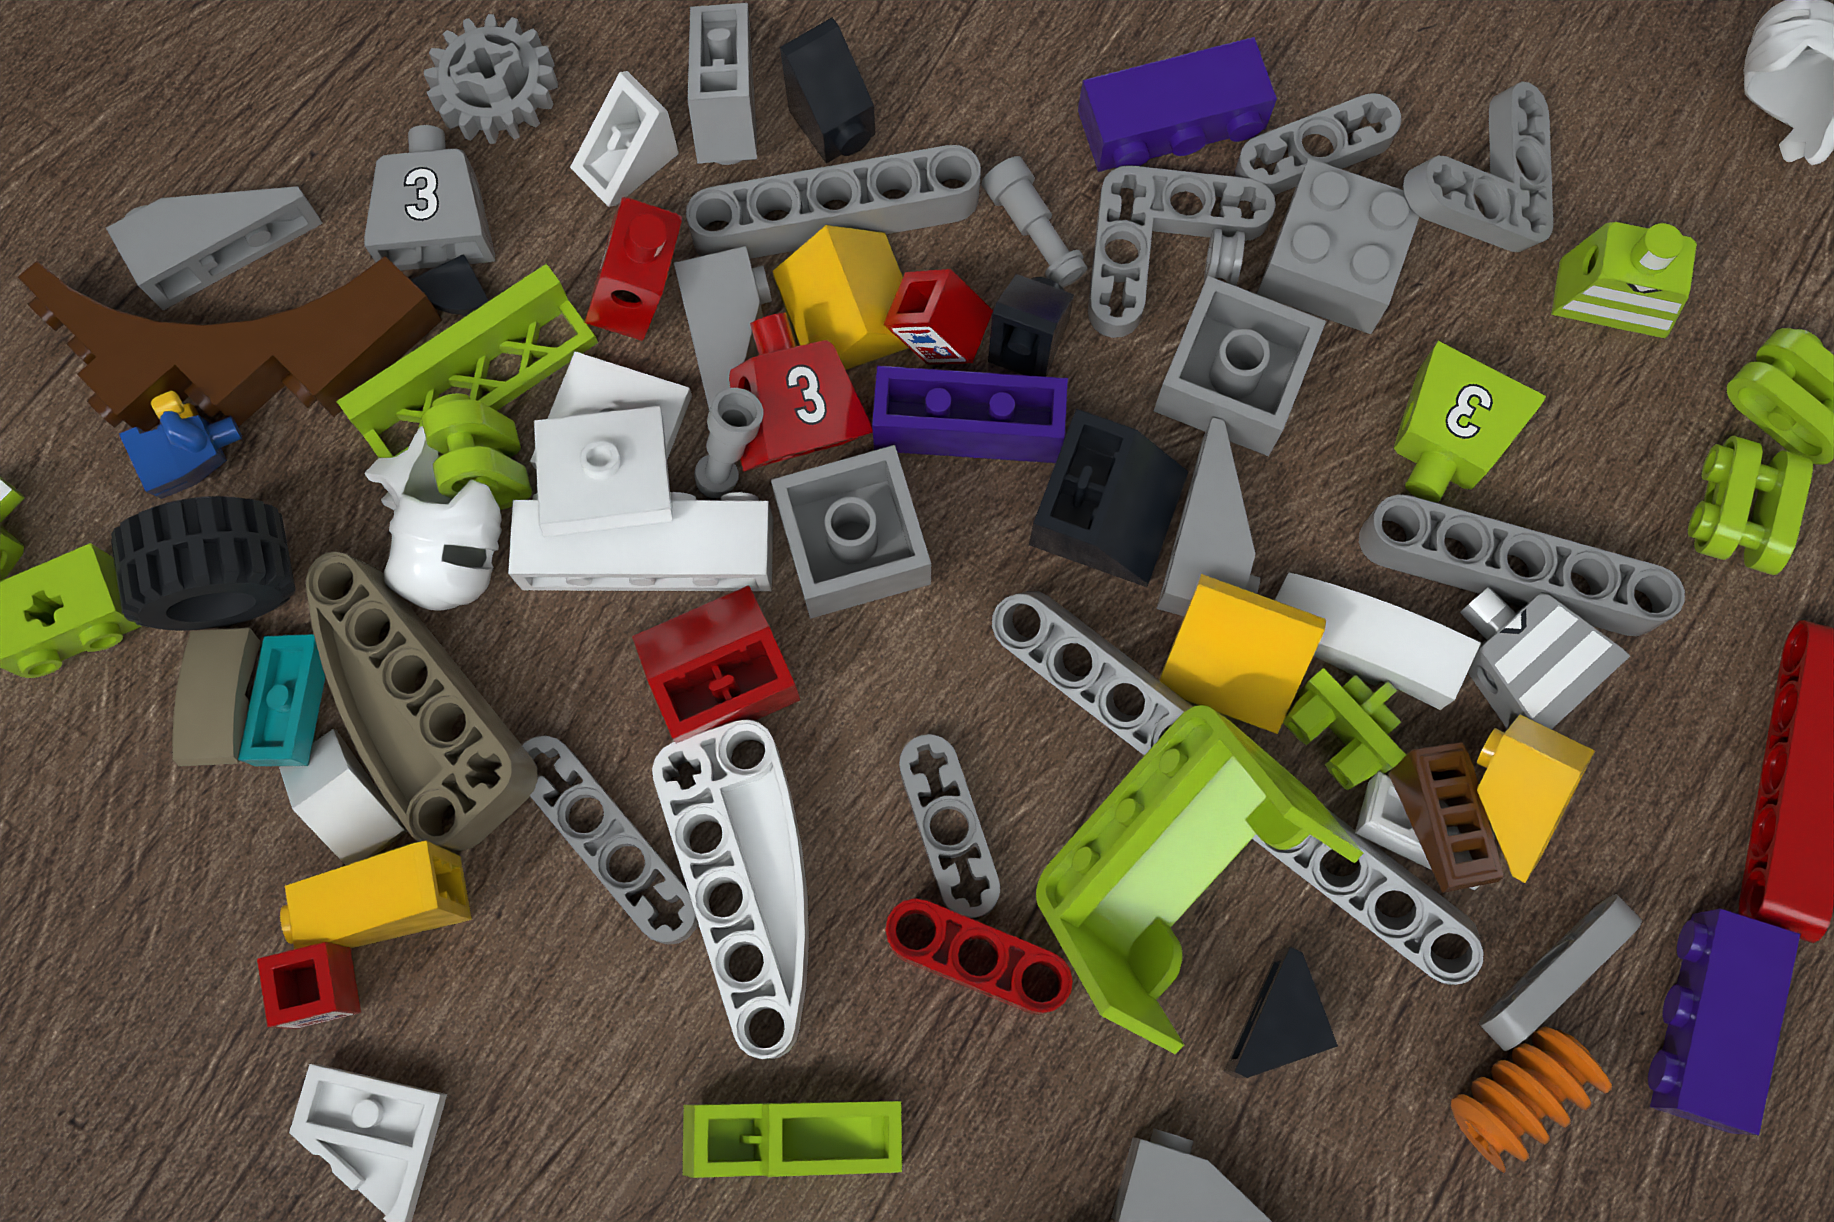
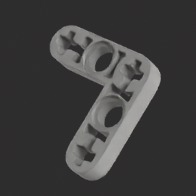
[1403,81,1553,252]
[1088,166,1276,338]

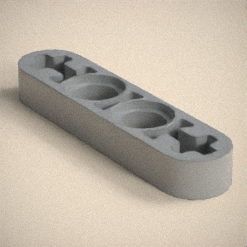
[522,736,698,945]

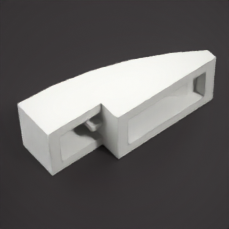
[1275,572,1481,710]

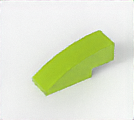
[683,1101,902,1178]

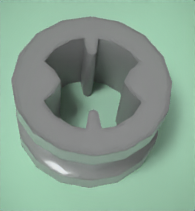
[1204,229,1245,286]

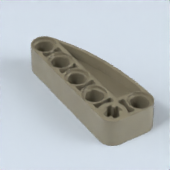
[306,552,538,851]

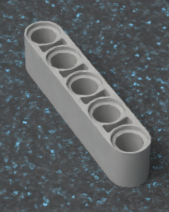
[686,145,980,259]
[1359,494,1685,636]

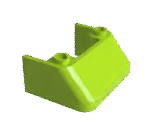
[1036,705,1364,1054]

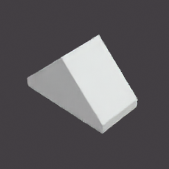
[570,71,679,207]
[279,729,408,865]

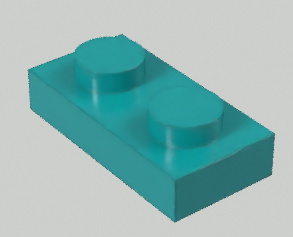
[238,634,326,766]

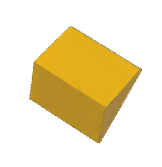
[772,225,908,370]

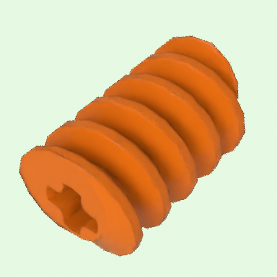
[1451,1026,1612,1173]

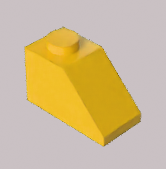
[1477,714,1595,883]

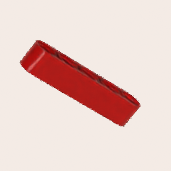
[1739,620,1834,943]

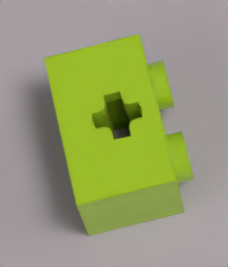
[0,543,141,678]

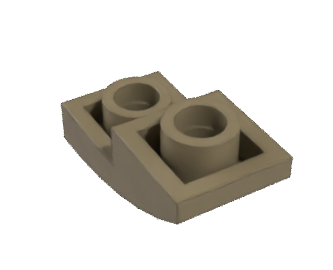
[172,628,261,766]

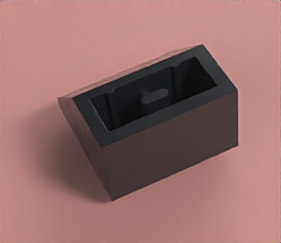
[1029,409,1188,587]

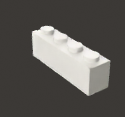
[508,492,773,591]

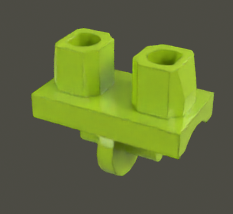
[1283,668,1406,790]

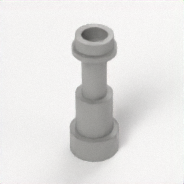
[982,156,1087,288]
[694,388,763,498]

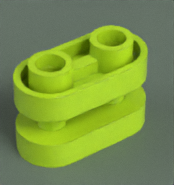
[1727,328,1834,465]
[421,393,532,510]
[1688,436,1813,575]

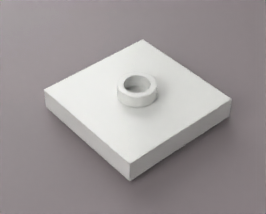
[530,352,692,469]
[534,406,673,537]

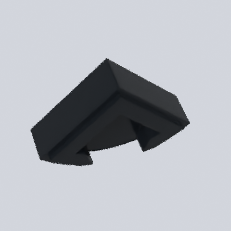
[411,254,489,317]

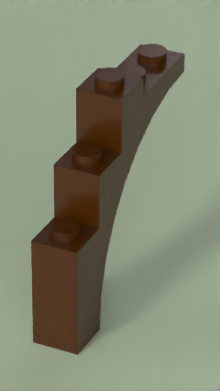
[18,256,442,432]

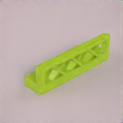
[336,264,598,458]

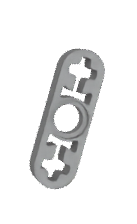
[1235,93,1401,195]
[899,734,1000,920]
[1479,894,1642,1051]

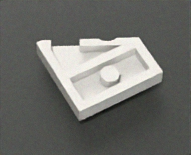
[289,1064,447,1222]

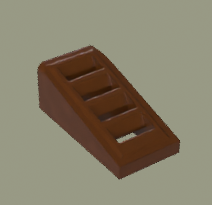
[1388,742,1504,893]

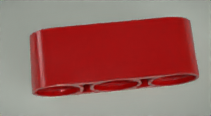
[885,898,1073,1015]

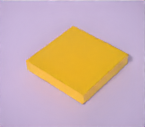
[1159,574,1326,734]

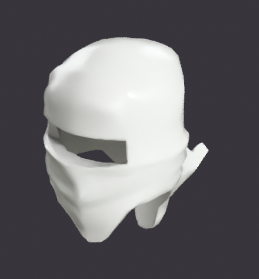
[1743,0,1834,165]
[365,426,502,611]

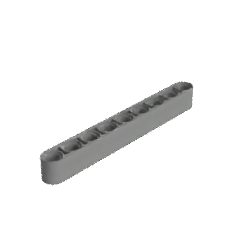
[992,591,1484,985]

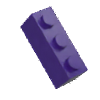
[1078,37,1277,172]
[872,366,1068,463]
[1648,909,1800,1136]

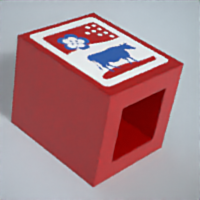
[883,269,993,364]
[257,942,361,1029]

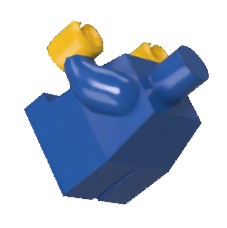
[119,391,242,499]

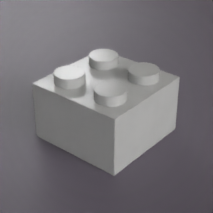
[1257,158,1420,334]
[1154,276,1326,456]
[771,445,931,619]

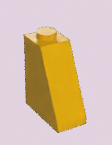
[280,840,472,949]

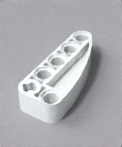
[652,720,809,1059]

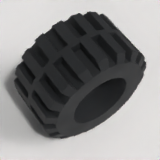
[111,496,296,631]

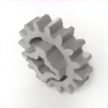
[424,14,558,144]

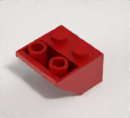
[632,585,800,744]

